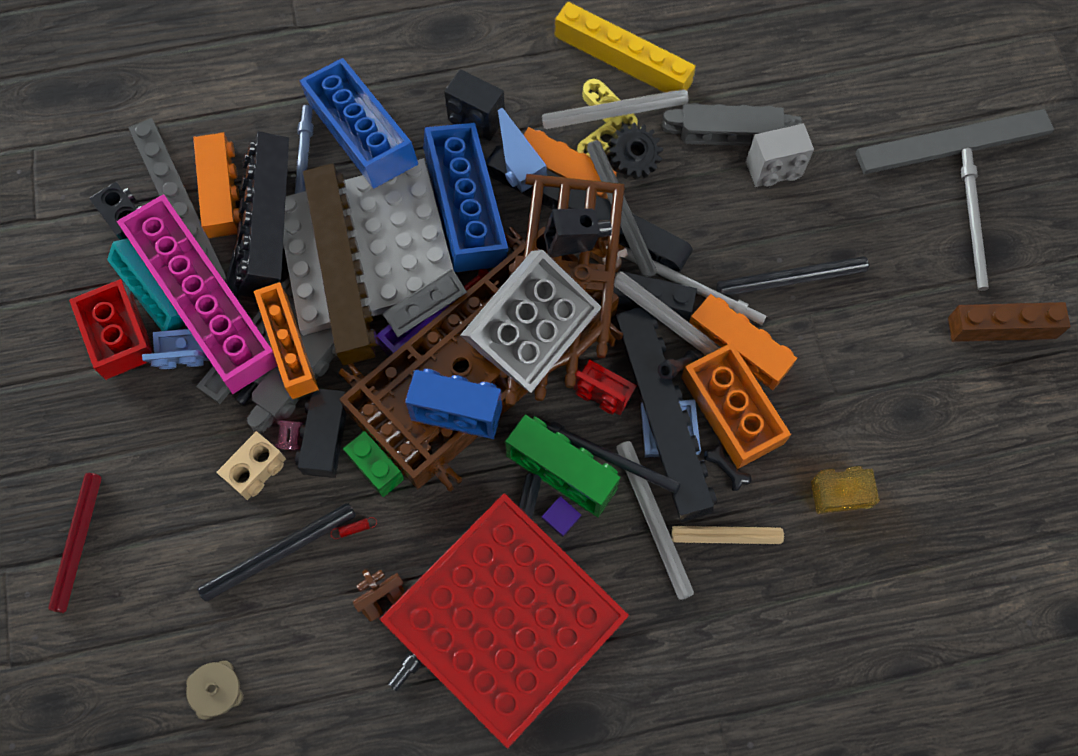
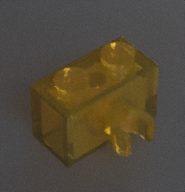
[811,466,880,514]

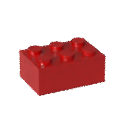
[69,279,154,380]

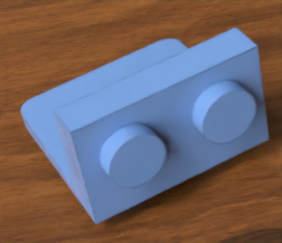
[142,329,210,369]

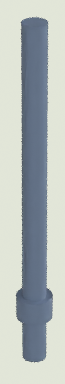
[295,105,313,194]

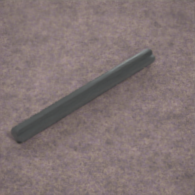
[587,140,657,277]

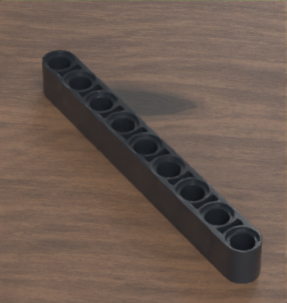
[485,145,693,273]

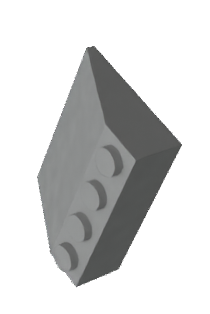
[460,250,602,393]

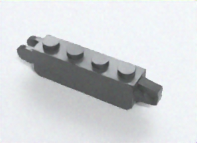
[661,103,802,146]
[246,328,337,434]

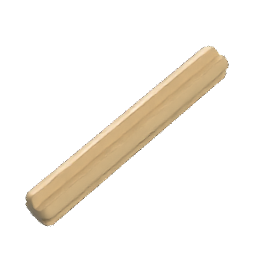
[671,526,784,544]

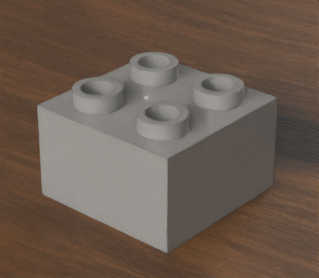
[746,123,814,187]

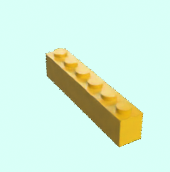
[555,2,696,93]

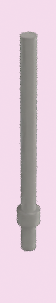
[961,148,989,291]
[624,247,767,325]

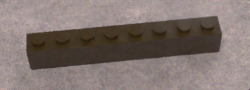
[303,163,378,365]

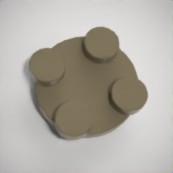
[186,661,243,720]

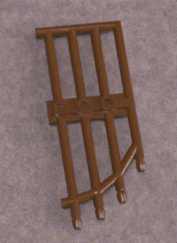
[500,174,625,406]

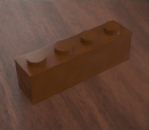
[948,302,1071,342]

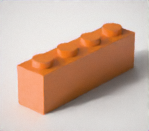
[523,127,617,199]
[193,132,242,238]
[254,282,319,399]
[689,294,797,390]

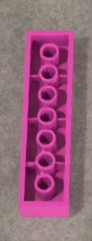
[117,194,278,394]

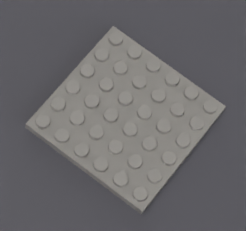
[283,158,454,336]

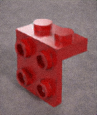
[573,360,637,415]

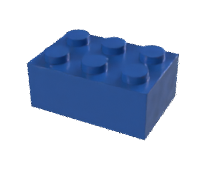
[405,369,502,439]

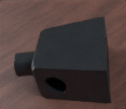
[544,208,612,258]

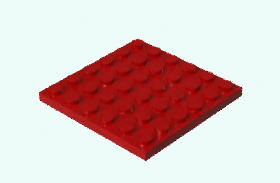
[380,493,629,749]

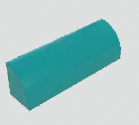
[107,239,186,331]

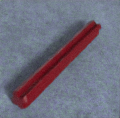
[48,473,102,613]

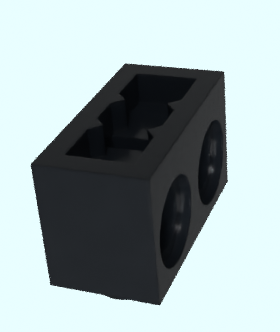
[89,182,141,240]

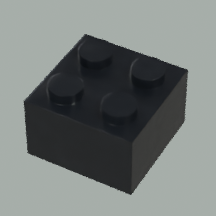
[444,69,505,141]

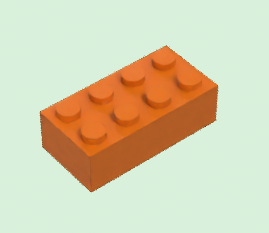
[681,342,791,469]

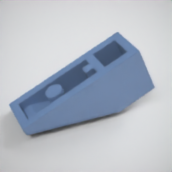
[498,108,547,193]

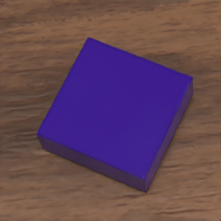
[542,496,581,537]

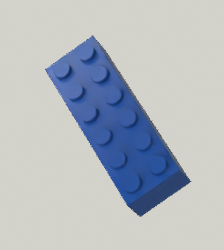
[299,58,419,189]
[423,123,508,272]

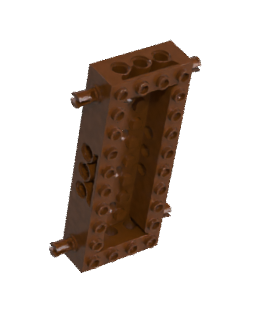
[339,226,624,492]

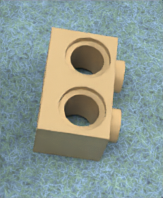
[217,431,286,500]

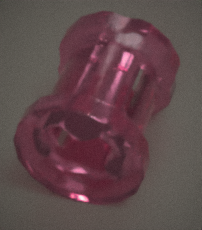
[275,420,303,450]

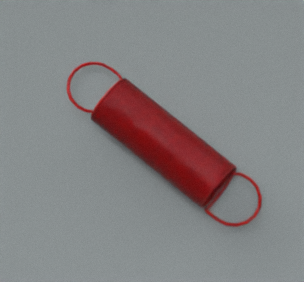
[331,517,377,539]

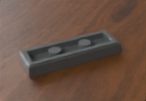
[382,269,467,337]

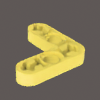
[577,79,638,158]

